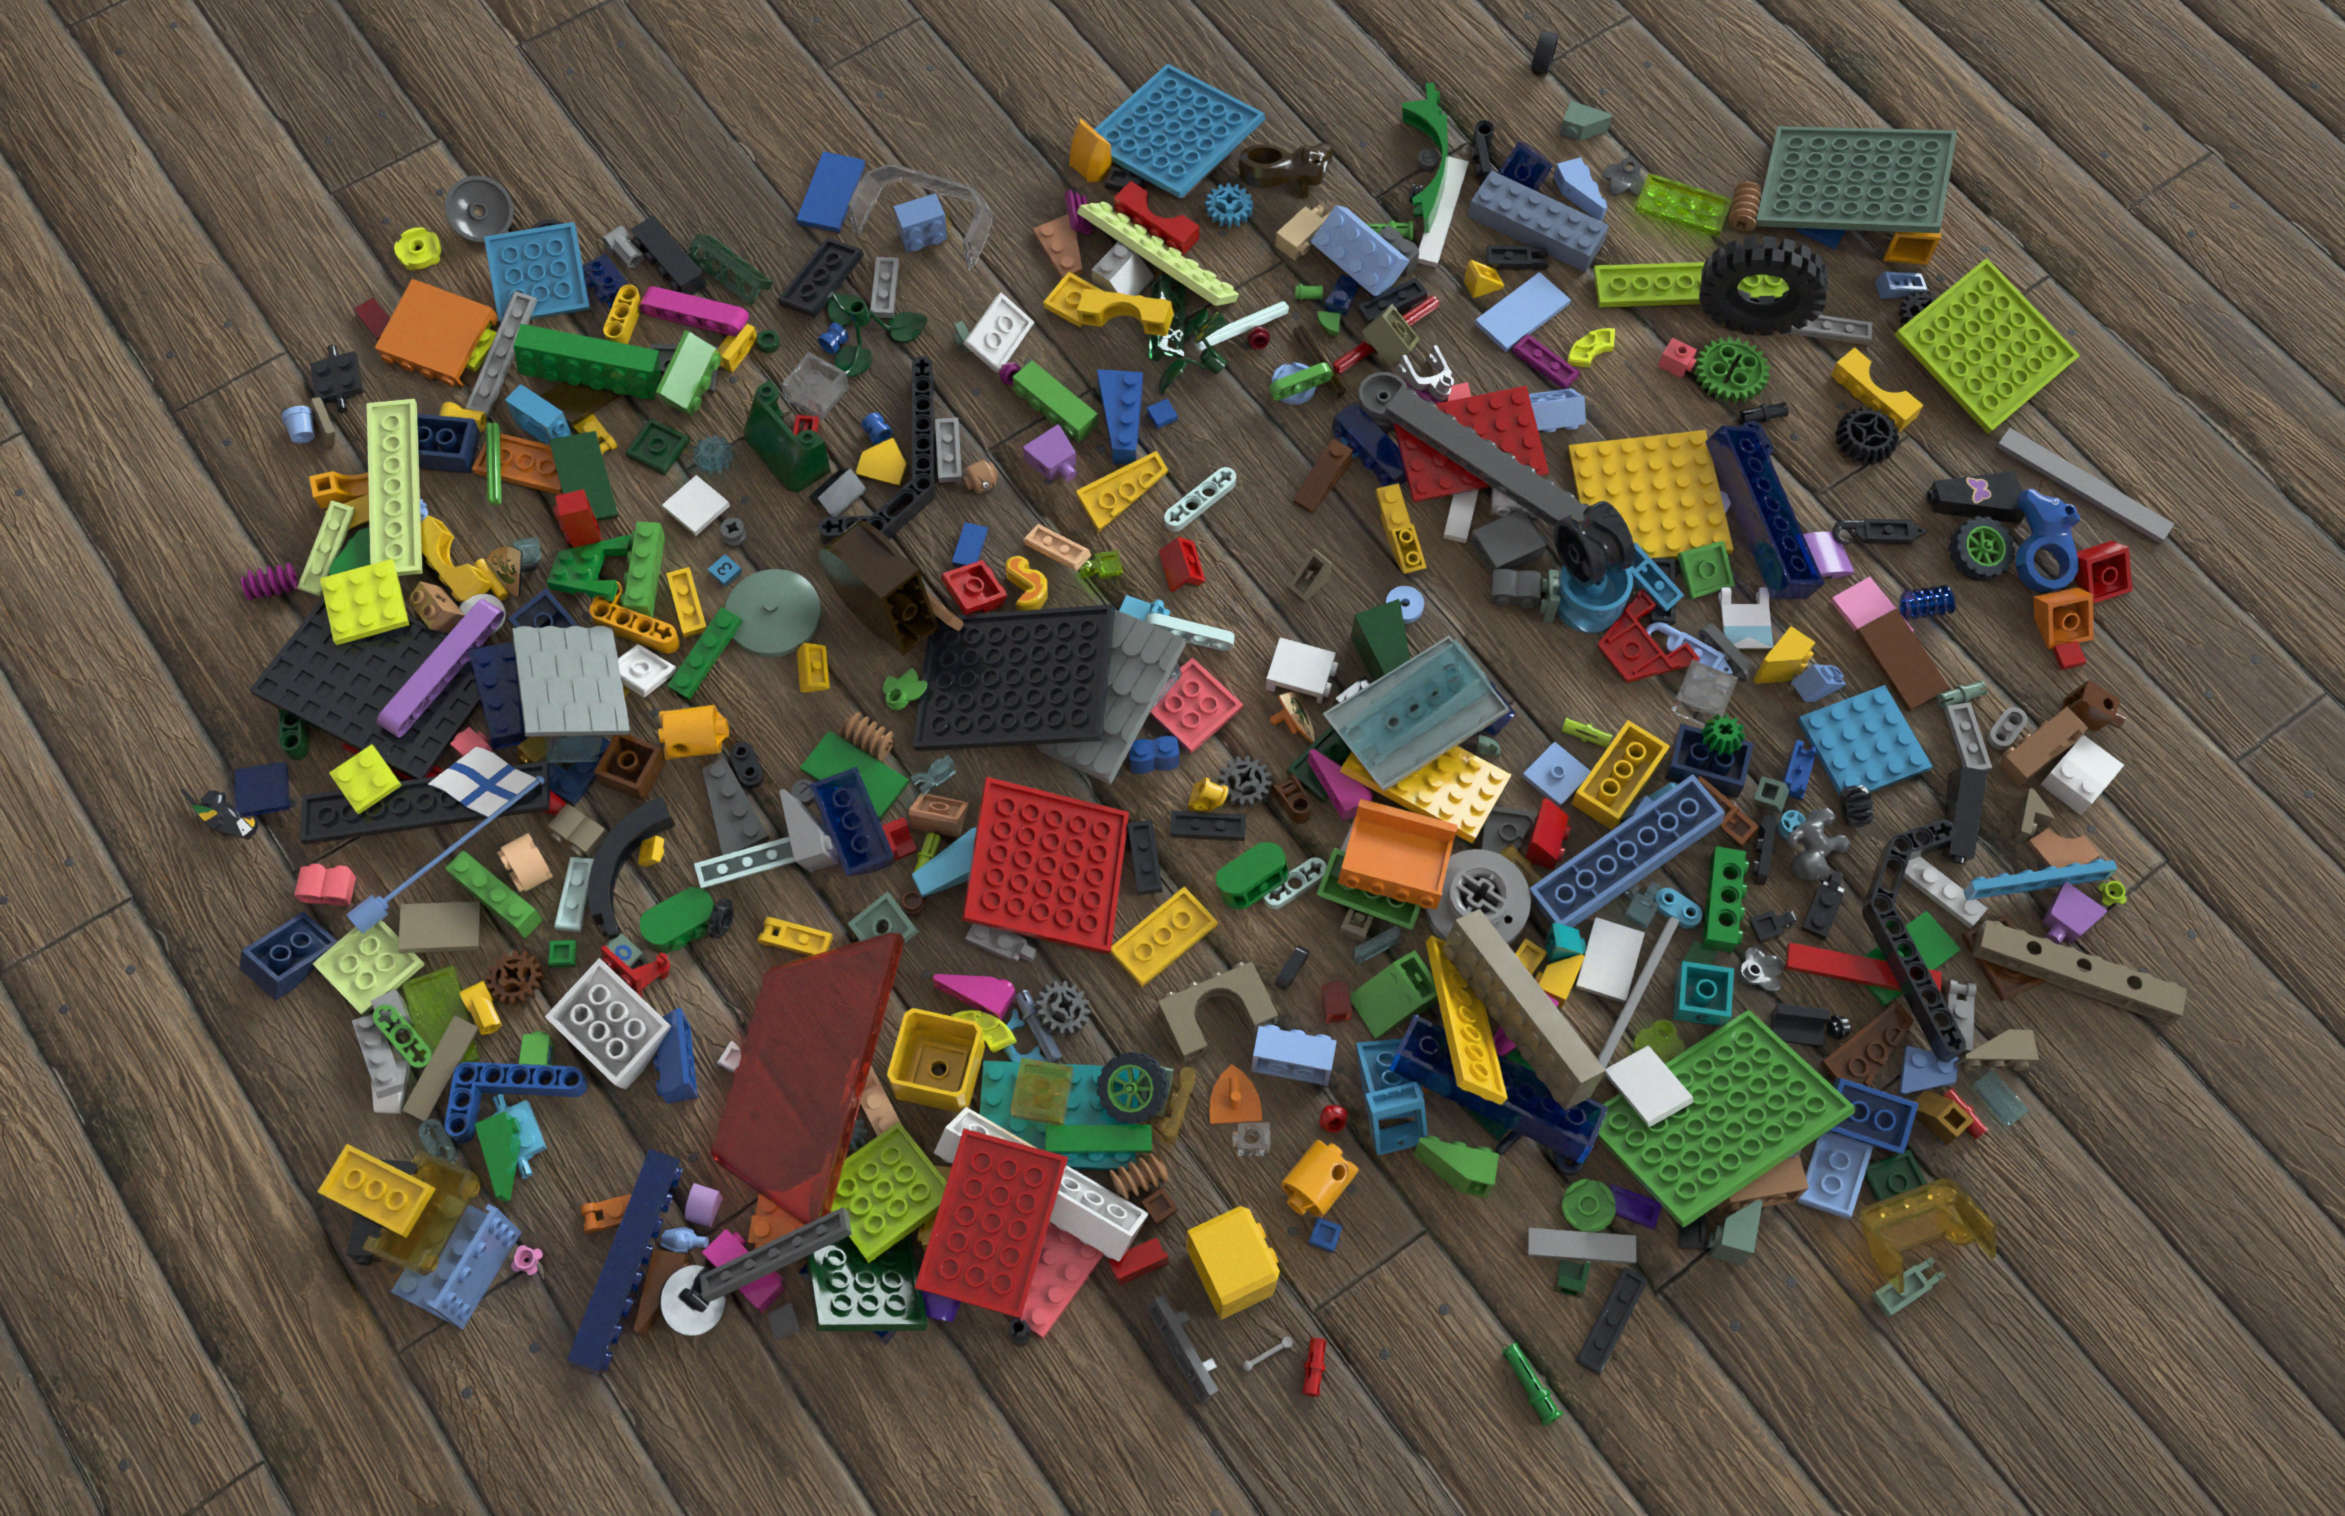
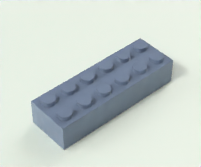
[1468,170,1609,272]

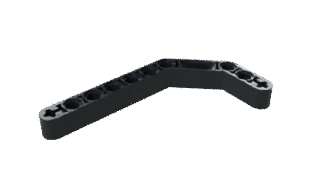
[818,356,935,545]
[1862,820,1966,1062]

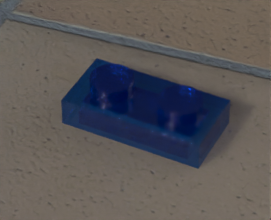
[1325,274,1361,316]

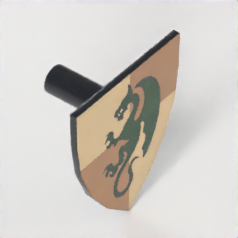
[486,546,536,597]

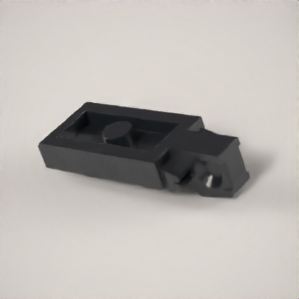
[1801,870,1844,940]

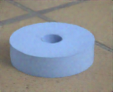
[1386,586,1424,624]

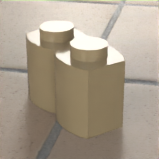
[547,804,608,859]

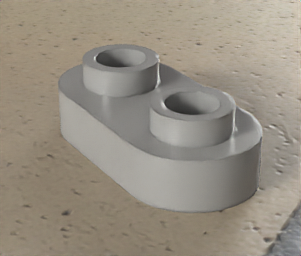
[1987,707,2028,750]

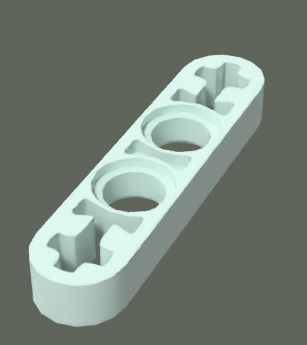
[1164,467,1236,532]
[1145,613,1235,651]

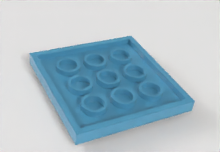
[484,222,591,324]
[1797,685,1933,795]

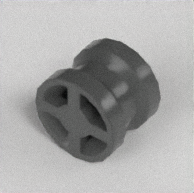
[720,518,747,547]

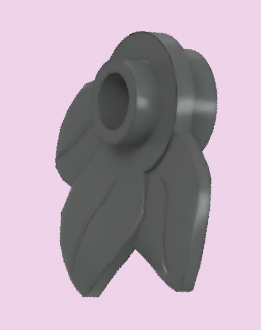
[1602,158,1644,196]
[1739,945,1784,992]

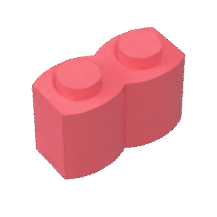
[294,864,356,906]

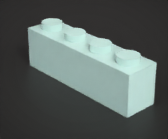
[694,837,795,889]

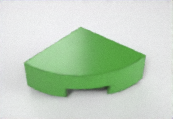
[1318,311,1340,336]

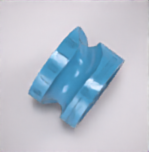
[1556,565,1633,633]

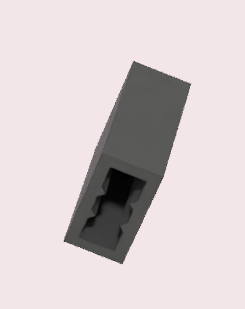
[1470,509,1546,576]

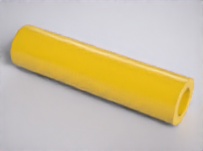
[474,559,509,601]

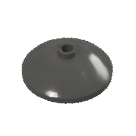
[444,176,514,243]

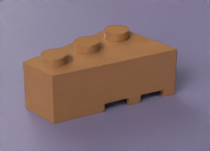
[1998,707,2088,788]

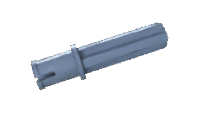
[1014,990,1061,1063]

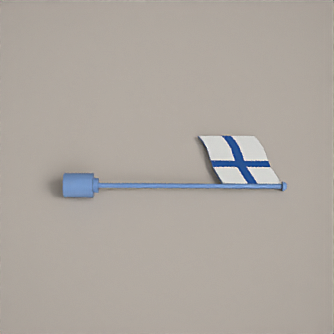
[346,747,544,934]

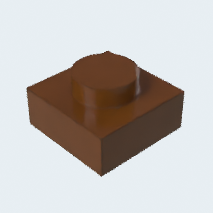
[1141,1187,1178,1226]

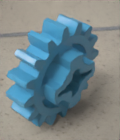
[1205,183,1253,228]

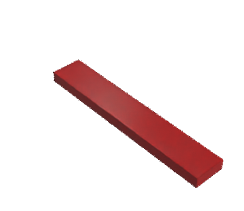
[1785,943,1942,993]

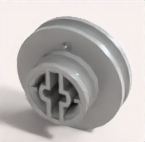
[1425,849,1531,946]

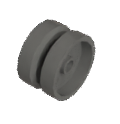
[1356,372,1408,432]

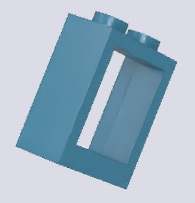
[505,384,572,445]
[1365,1081,1428,1156]

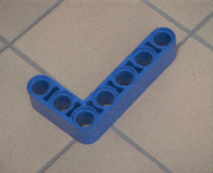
[445,1062,588,1144]

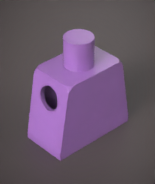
[1023,424,1077,482]
[2042,881,2107,945]

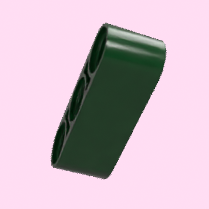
[279,709,309,760]

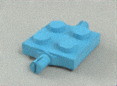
[489,1094,547,1179]

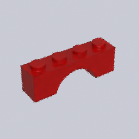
[1114,181,1199,256]

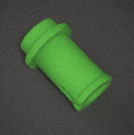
[1294,283,1323,301]

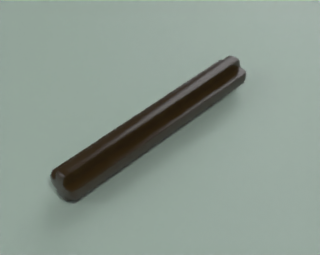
[1293,325,1345,398]

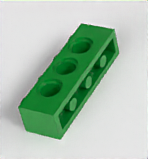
[1702,846,1749,953]

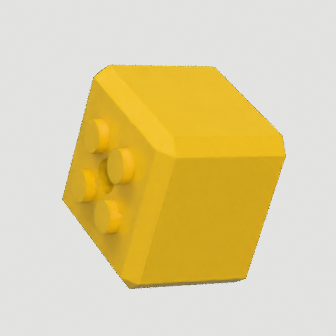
[887,1008,985,1113]
[1186,1206,1280,1320]

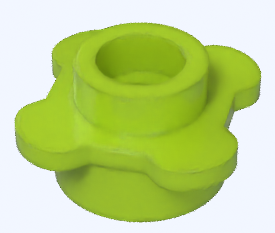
[2098,881,2127,906]

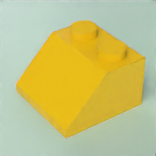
[1753,626,1815,684]

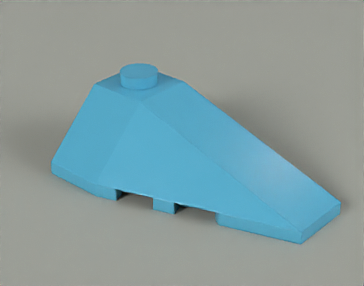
[912,827,976,897]

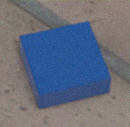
[1147,399,1178,429]
[1308,1217,1343,1253]

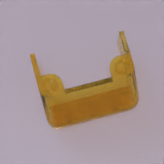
[1860,1179,1996,1294]

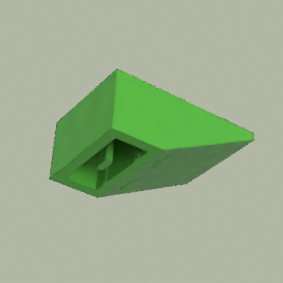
[1347,950,1439,1040]
[1414,1136,1499,1198]

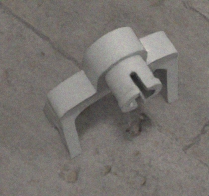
[1395,345,1454,401]

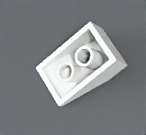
[2040,735,2124,815]

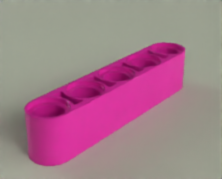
[639,286,749,337]

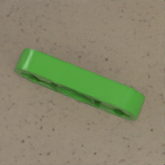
[1268,363,1333,401]
[373,1004,433,1068]

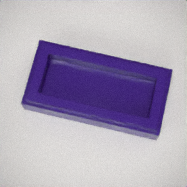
[1609,1184,1662,1230]

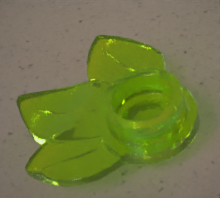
[1633,1019,1686,1064]

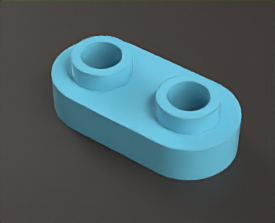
[1654,888,1702,929]

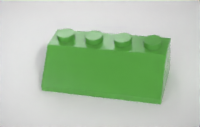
[1317,848,1421,930]

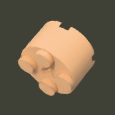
[497,833,553,892]

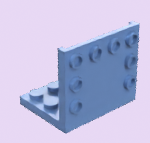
[391,1195,522,1330]

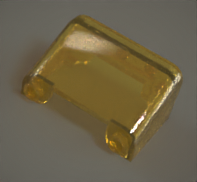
[362,1149,480,1276]

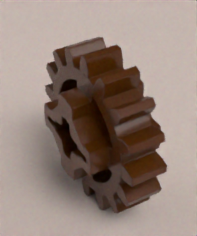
[485,950,544,1006]

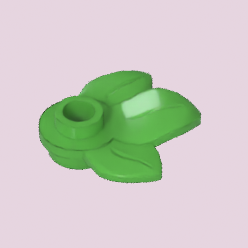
[883,668,927,710]

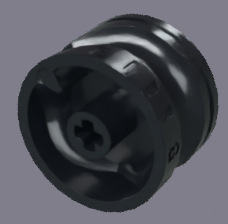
[1554,501,1635,587]

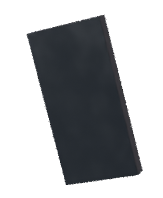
[777,237,864,318]

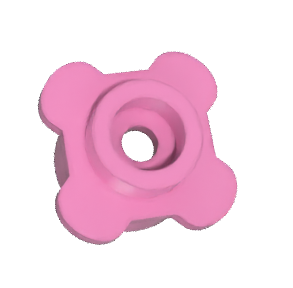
[511,1245,543,1275]

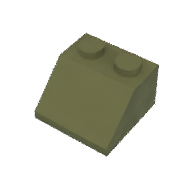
[1362,304,1420,367]

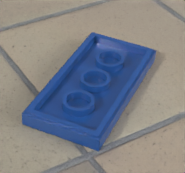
[796,151,865,233]

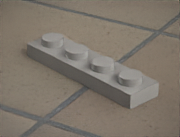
[352,1014,405,1099]

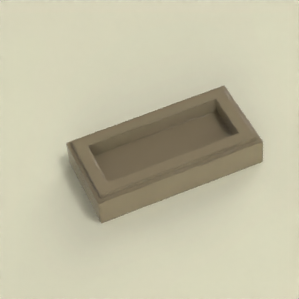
[311,397,335,448]

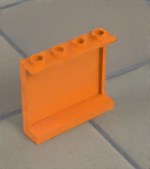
[375,279,499,387]
[1338,799,1458,910]

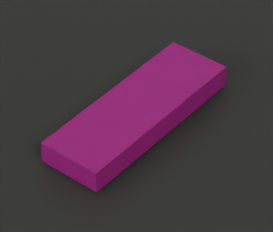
[1512,334,1580,389]

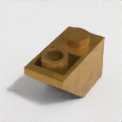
[1913,1090,1974,1145]

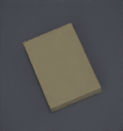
[398,901,481,953]

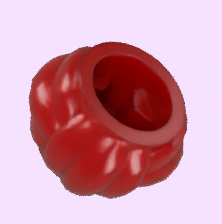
[1319,1105,1348,1133]

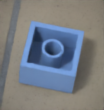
[894,193,948,253]

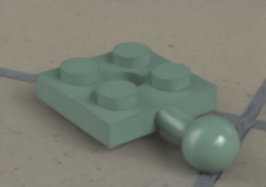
[833,892,919,970]

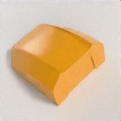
[1069,119,1112,182]

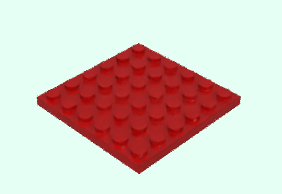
[961,777,1129,954]

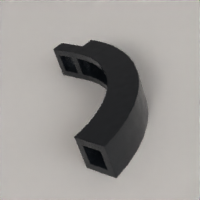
[588,796,674,940]

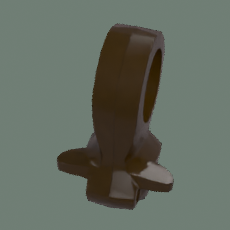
[1238,143,1333,198]

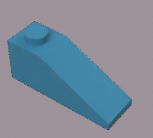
[1630,542,1684,611]

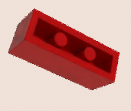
[553,489,602,548]

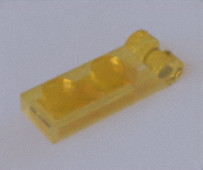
[1162,1067,1196,1145]

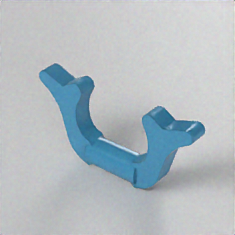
[1003,1009,1047,1063]

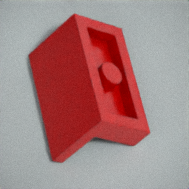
[1158,537,1206,592]
[1108,1237,1168,1286]

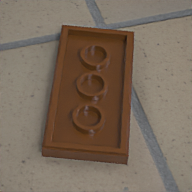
[1855,608,1950,712]

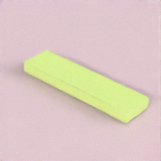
[297,500,356,597]

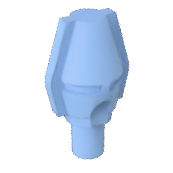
[660,1227,709,1253]

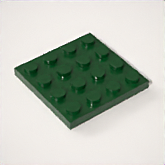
[805,1235,928,1331]

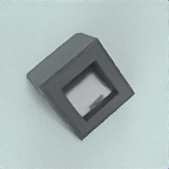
[767,1302,801,1341]

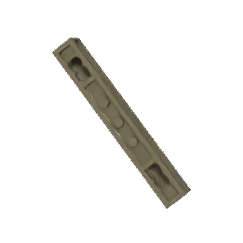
[1972,920,2187,1025]

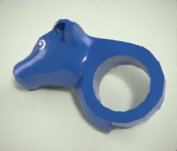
[2016,489,2080,594]

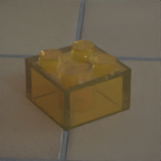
[1011,1058,1074,1125]

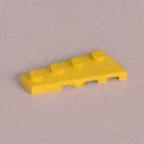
[1076,451,1168,533]

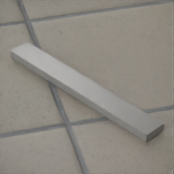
[1996,428,2174,544]
[1590,917,1680,1097]

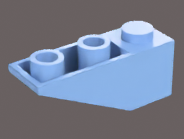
[1554,157,1607,222]

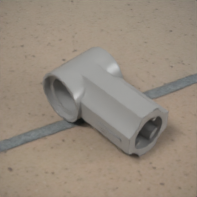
[602,226,644,269]

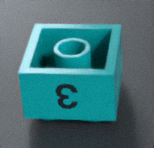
[1673,961,1734,1027]

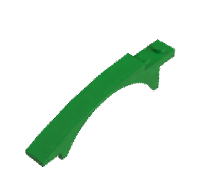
[1402,82,1448,233]

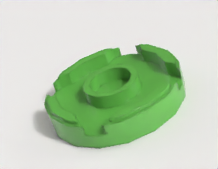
[1562,1179,1616,1233]

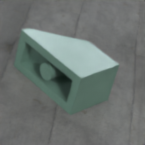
[1560,101,1612,140]

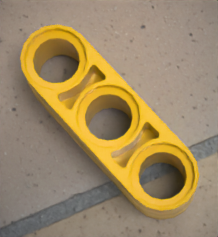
[603,285,641,344]

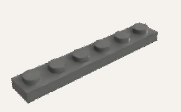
[700,1207,852,1303]

